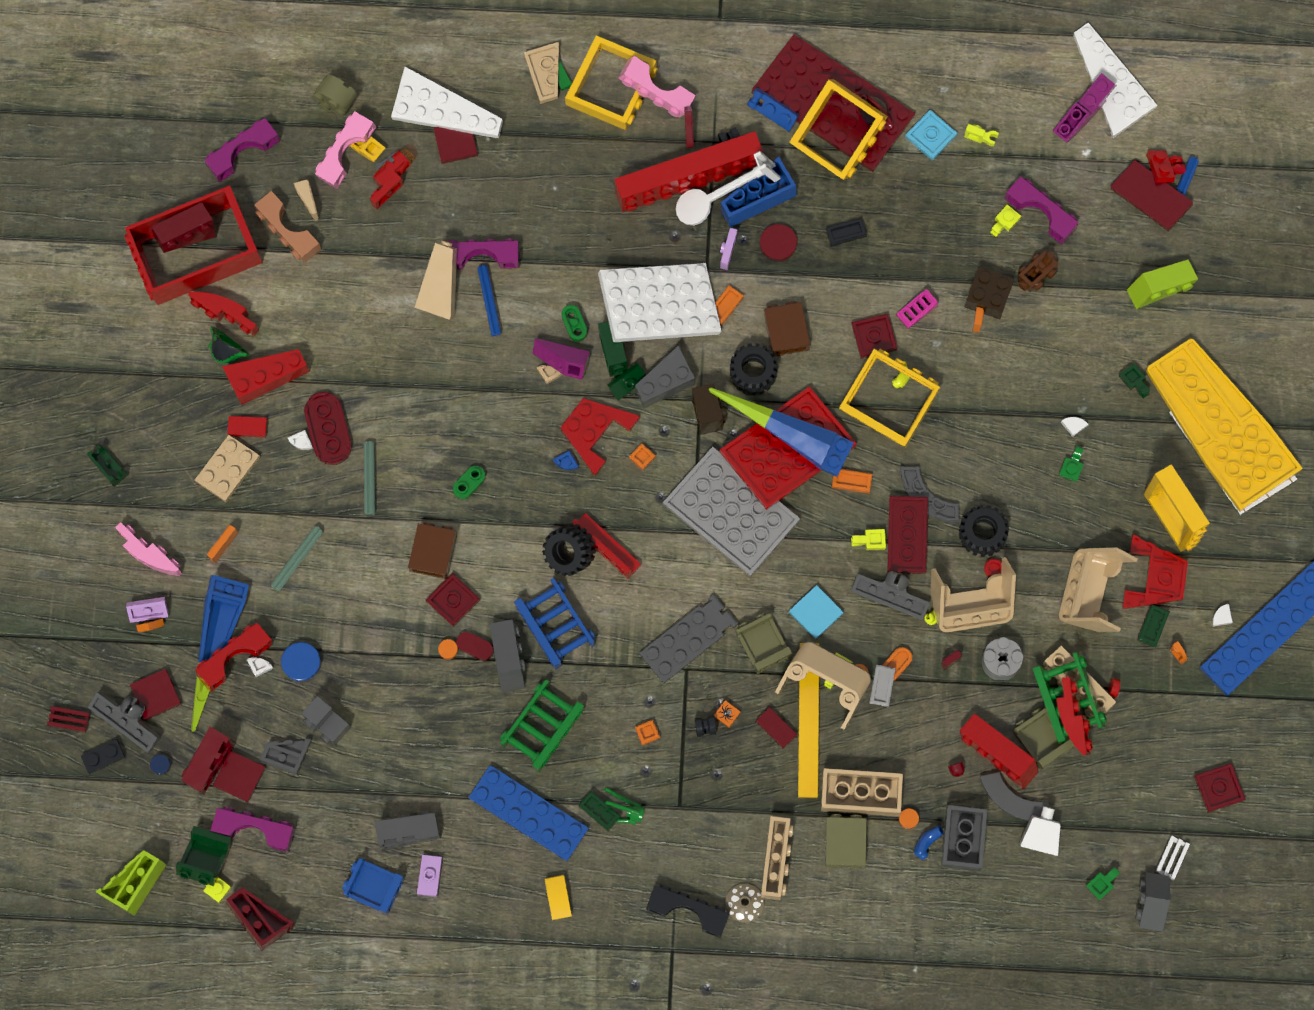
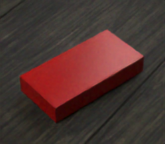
[227,416,268,438]

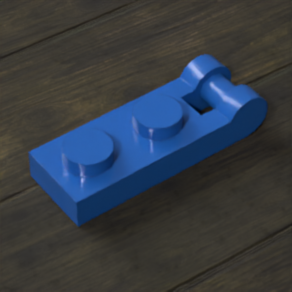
[747,88,800,132]

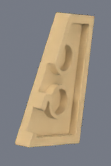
[524,42,559,104]

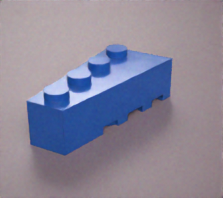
[721,157,796,227]

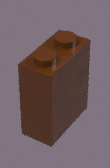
[764,301,810,357]
[408,522,457,579]

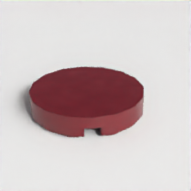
[760,224,797,261]

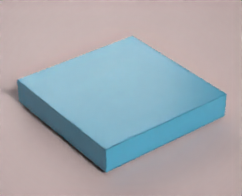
[905,110,958,161]
[789,585,844,640]

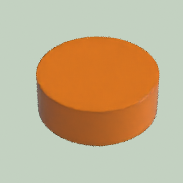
[438,639,458,660]
[899,809,919,829]

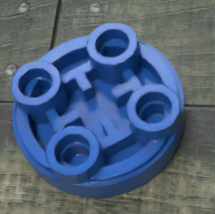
[281,642,321,682]

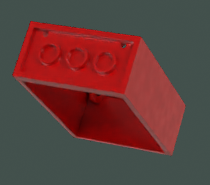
[124,186,262,305]

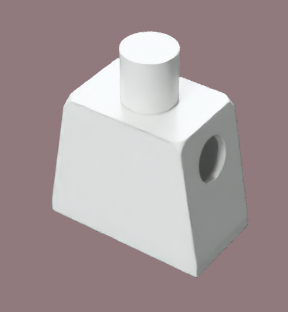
[1019,806,1060,856]

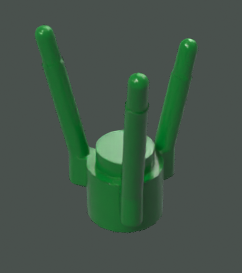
[604,787,645,825]

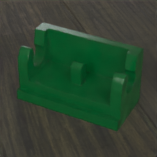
[87,445,129,487]

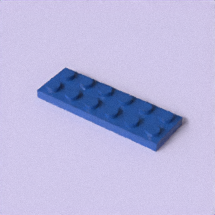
[468,765,589,862]

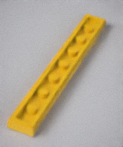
[798,643,819,798]

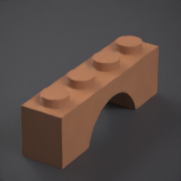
[254,191,321,264]

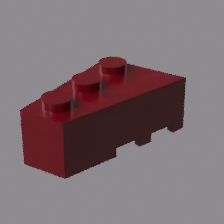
[152,202,216,253]
[181,726,235,795]
[226,887,294,951]

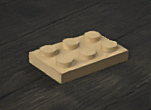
[195,435,260,502]

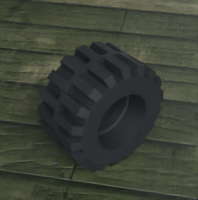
[730,343,778,395]
[959,505,1009,557]
[542,524,596,576]

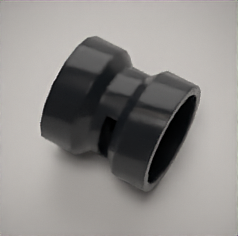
[718,127,740,143]
[695,715,717,737]

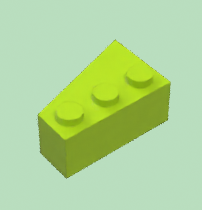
[1127,260,1198,309]
[96,850,166,916]

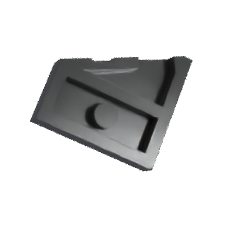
[260,738,311,775]

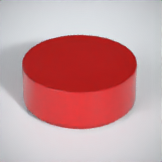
[984,559,1002,577]
[1107,678,1121,698]

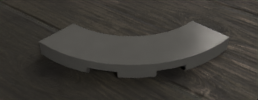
[900,466,959,524]
[980,772,1053,822]

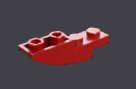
[188,292,259,336]
[1056,677,1093,756]

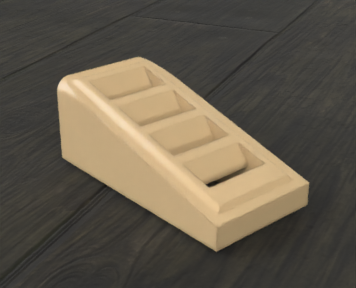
[294,180,319,221]

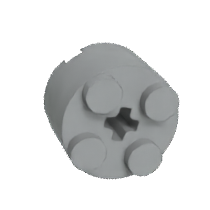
[982,637,1023,680]

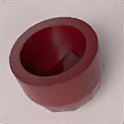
[948,761,965,777]

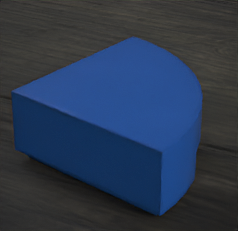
[553,450,579,470]

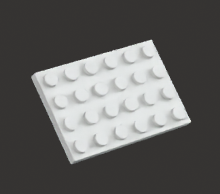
[598,263,722,342]

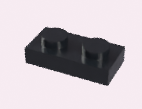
[81,739,125,774]

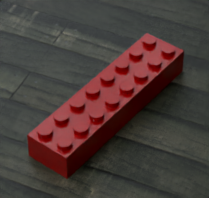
[614,131,763,212]

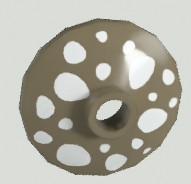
[725,883,764,923]

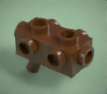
[1017,250,1059,292]

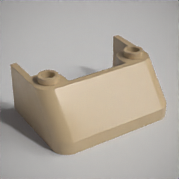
[1059,548,1138,632]
[931,557,1016,632]
[775,642,871,729]

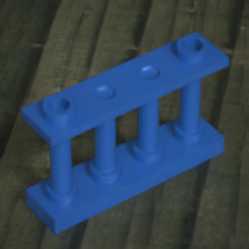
[514,578,596,670]

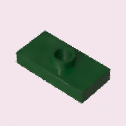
[607,363,646,401]
[1137,605,1170,648]
[578,791,621,831]

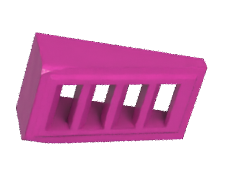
[896,289,938,329]

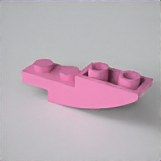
[115,522,182,576]

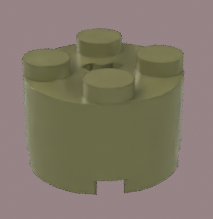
[313,75,357,117]

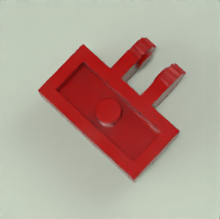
[1146,150,1186,183]

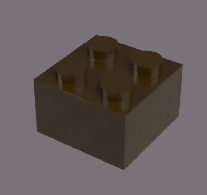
[964,267,1014,320]
[692,383,726,435]

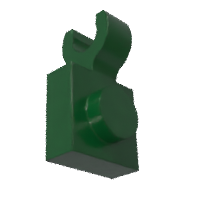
[1119,363,1150,399]

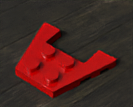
[560,398,640,476]
[1122,535,1188,609]

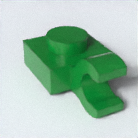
[1059,446,1084,483]
[1085,867,1120,901]

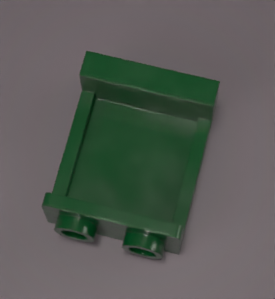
[176,826,231,886]

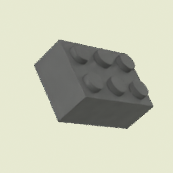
[941,805,987,872]

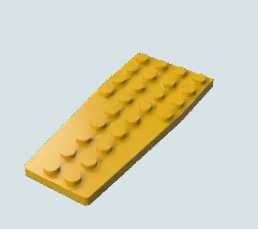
[1146,339,1303,512]

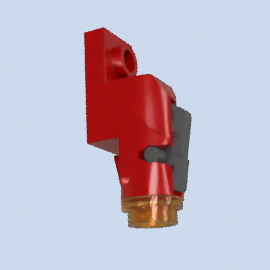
[370,148,415,210]

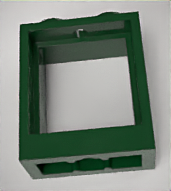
[598,321,628,378]

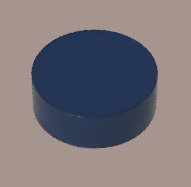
[150,755,171,775]

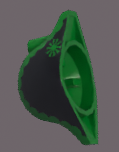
[208,326,250,364]

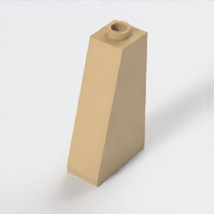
[415,240,457,320]

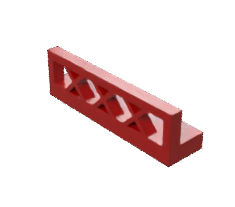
[572,513,641,579]

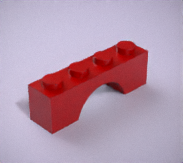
[195,623,272,692]

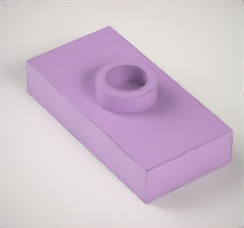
[720,228,737,270]
[126,597,169,623]
[417,855,442,897]

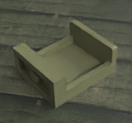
[736,613,792,675]
[1013,708,1075,770]
[825,814,866,869]

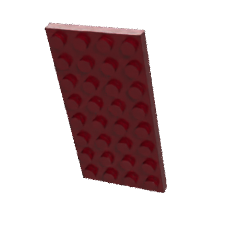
[751,34,915,172]

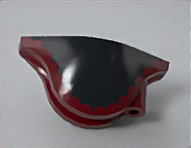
[858,94,894,131]

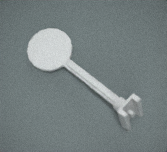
[676,151,781,226]

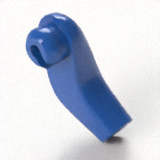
[914,825,944,860]

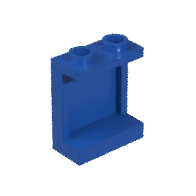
[342,858,405,915]

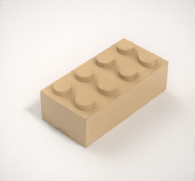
[821,768,903,817]

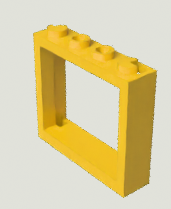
[565,36,658,130]
[789,79,888,180]
[839,349,941,448]
[1144,464,1210,552]

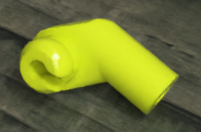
[892,361,910,388]

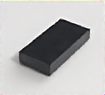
[825,218,867,246]

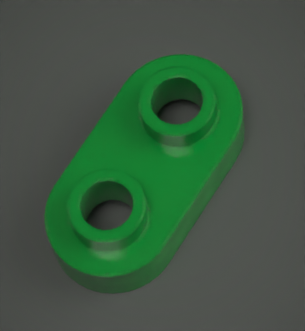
[561,305,587,342]
[453,466,485,500]

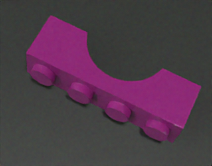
[204,118,280,183]
[1004,176,1078,245]
[447,239,519,270]
[210,806,295,853]

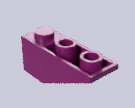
[533,338,590,380]

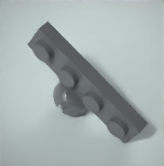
[851,571,930,621]
[87,691,161,753]

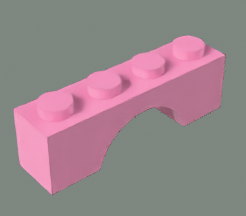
[618,56,696,118]
[315,111,376,189]

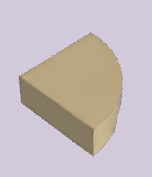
[537,365,563,384]

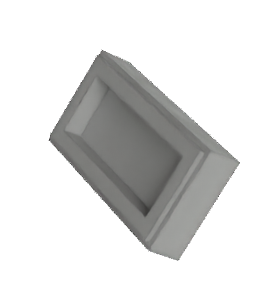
[870,665,896,707]

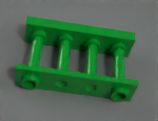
[1032,652,1107,743]
[500,680,585,773]

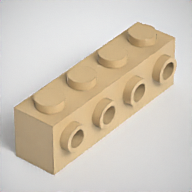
[1043,646,1116,718]
[761,816,793,900]

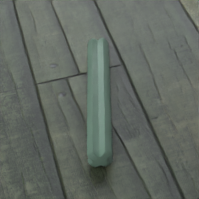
[364,441,375,516]
[271,526,323,591]

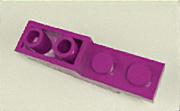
[1053,73,1117,143]

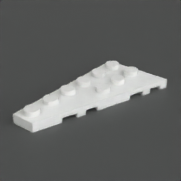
[1073,23,1157,138]
[391,67,503,138]

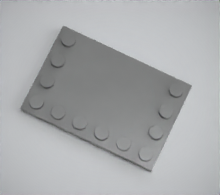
[663,447,800,577]

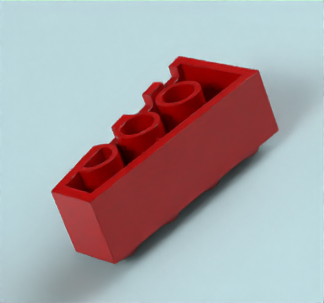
[222,349,309,405]
[959,714,1038,790]

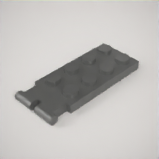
[639,594,739,684]

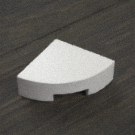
[1061,417,1088,437]
[288,430,313,450]
[1212,604,1233,627]
[247,657,273,677]

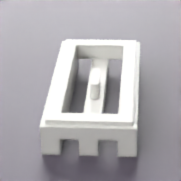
[1155,836,1190,880]

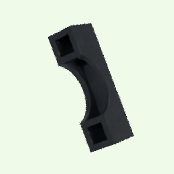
[646,884,729,939]

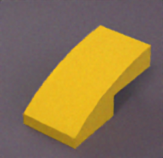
[349,137,386,162]
[545,875,572,920]

